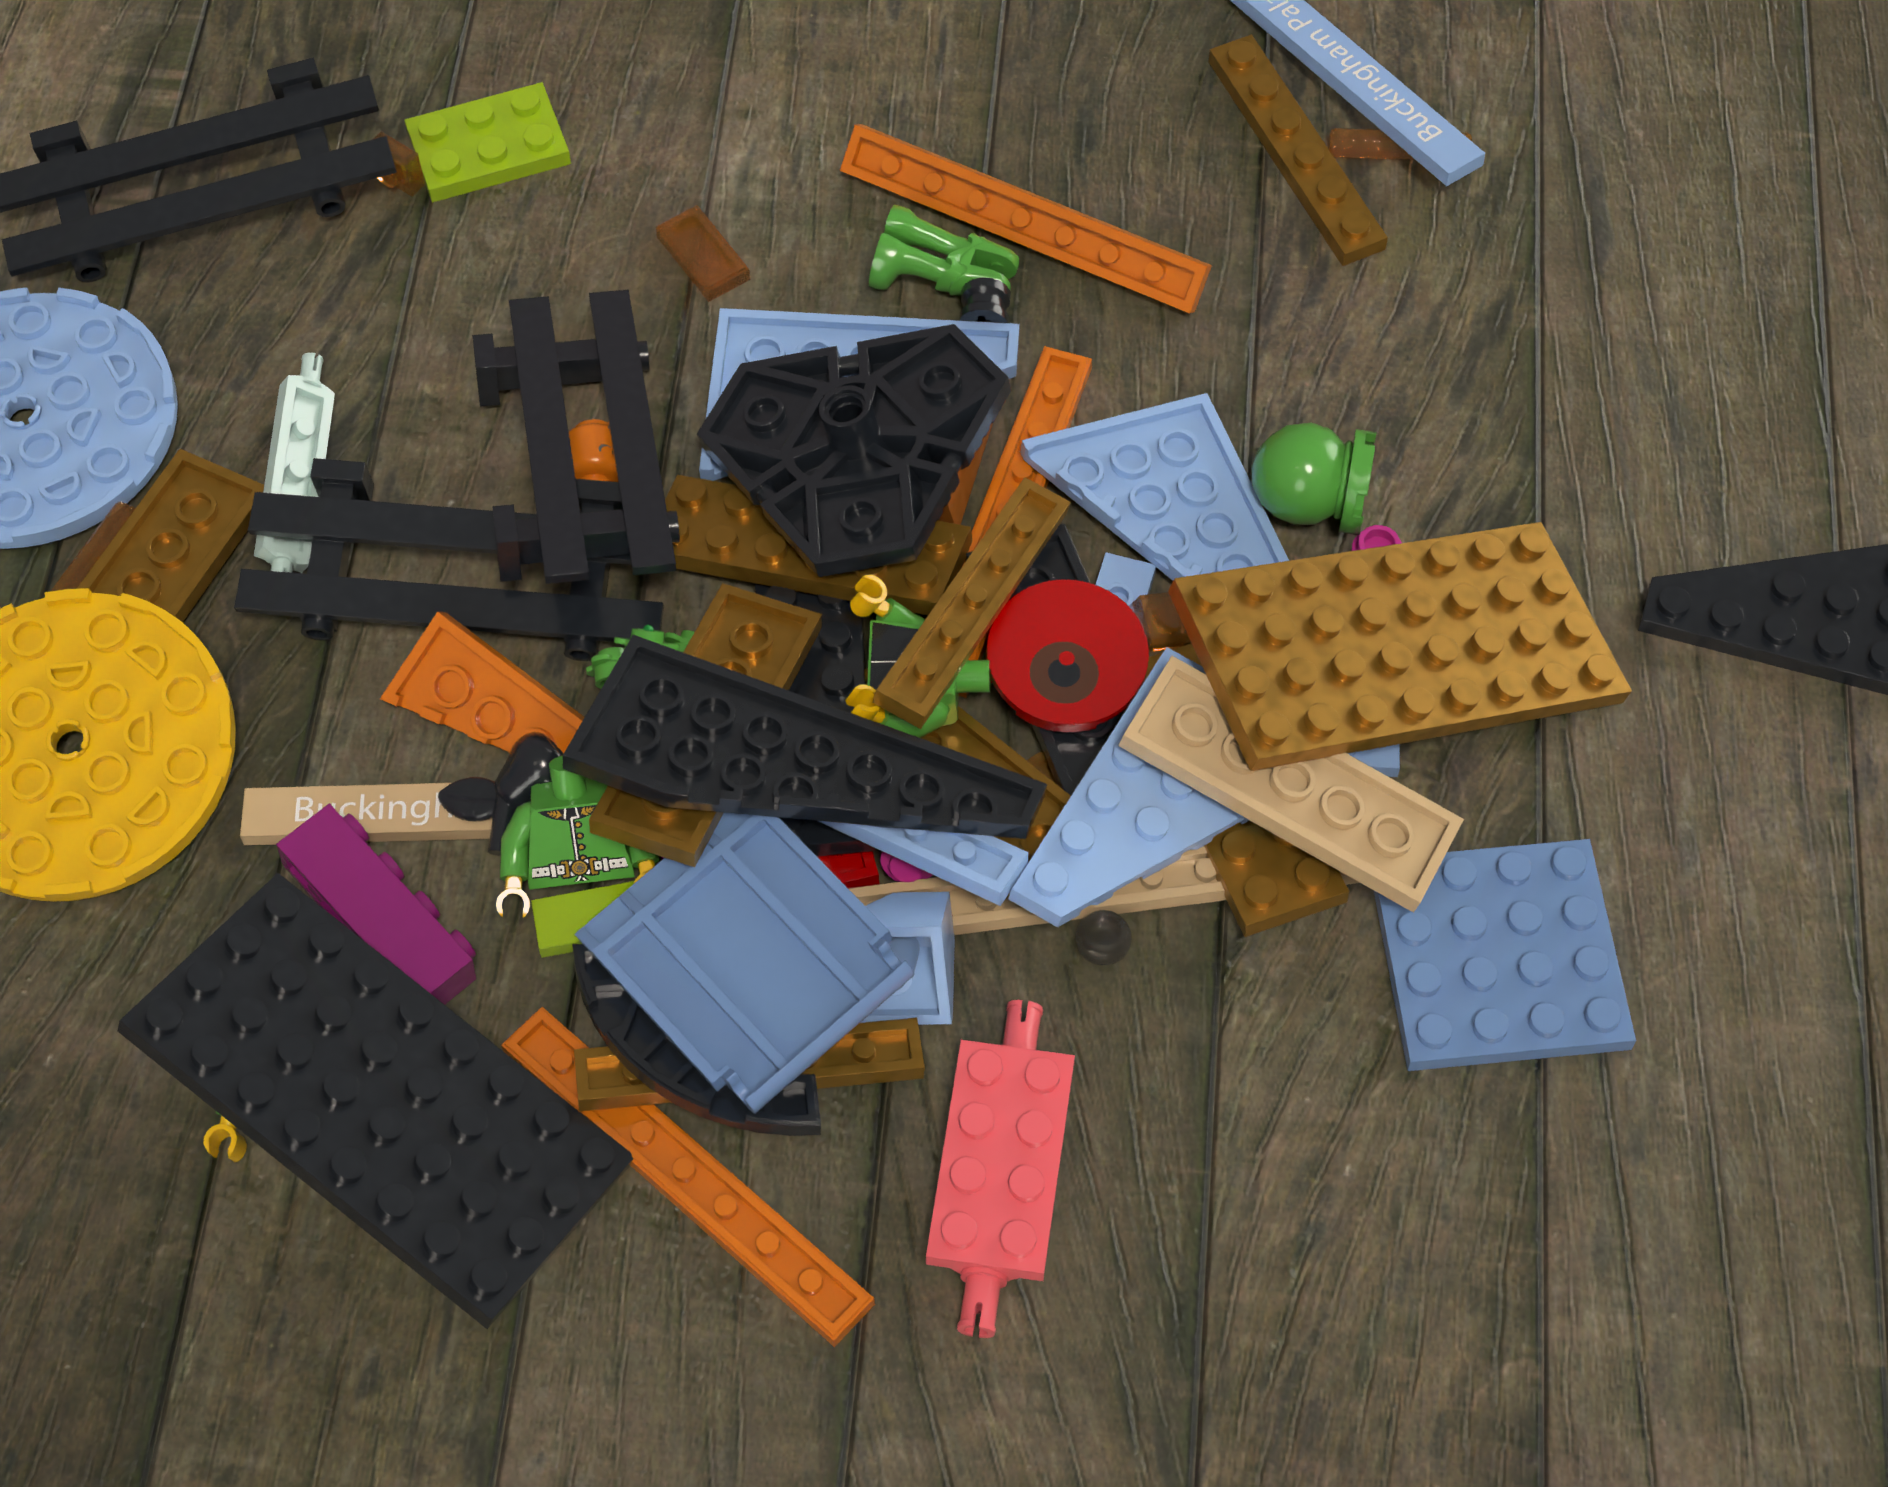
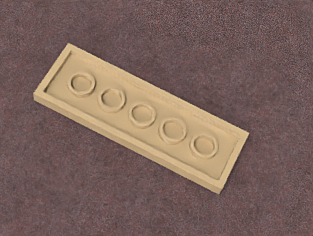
[1118,656,1464,913]

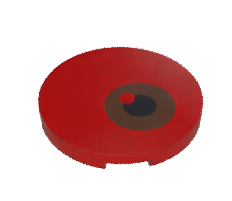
[986,580,1149,732]

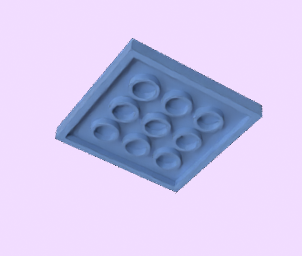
[1374,839,1636,1071]

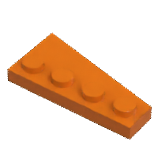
[380,612,585,753]

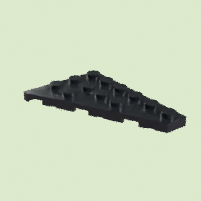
[1638,544,1888,695]

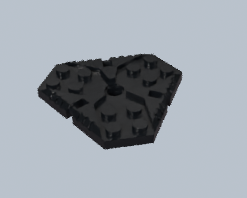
[697,324,1012,577]

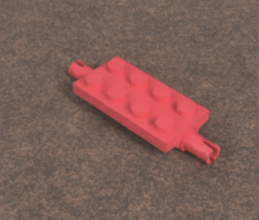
[926,1000,1075,1338]

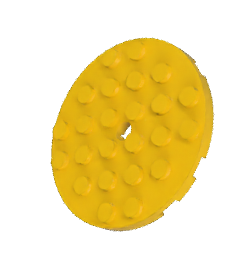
[0,588,236,902]

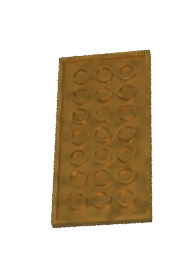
[1168,522,1632,771]

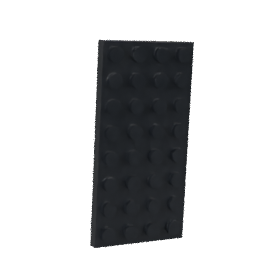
[117,873,634,1329]

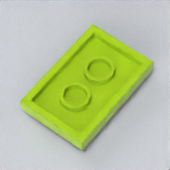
[404,82,571,203]

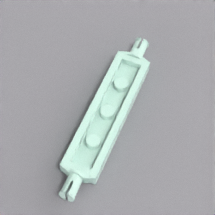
[254,353,335,573]

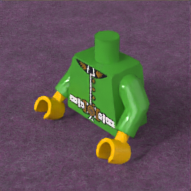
[496,756,659,918]

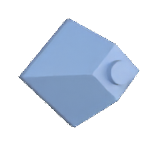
[860,892,955,1025]

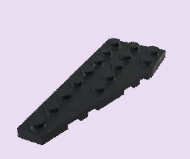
[563,635,1047,839]

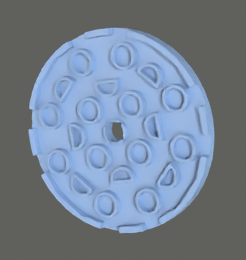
[0,288,178,549]

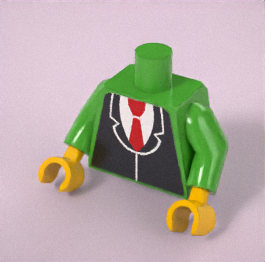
[845,575,991,738]

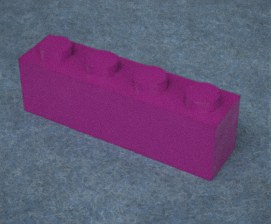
[276,803,476,1005]

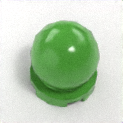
[1251,422,1377,535]

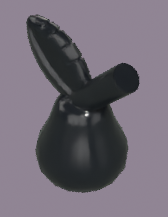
[438,732,564,856]

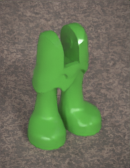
[869,204,1019,295]

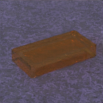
[656,205,750,302]

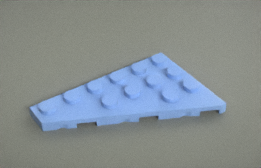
[699,308,1019,481]
[1020,393,1289,580]
[1008,647,1351,927]

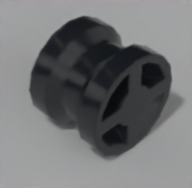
[959,278,1011,323]

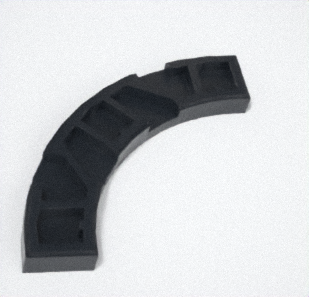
[572,943,821,1136]

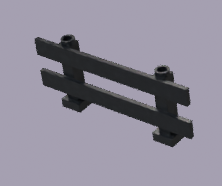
[0,57,397,282]
[472,289,680,584]
[234,458,664,661]

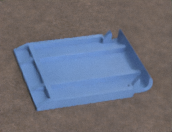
[575,812,915,1114]

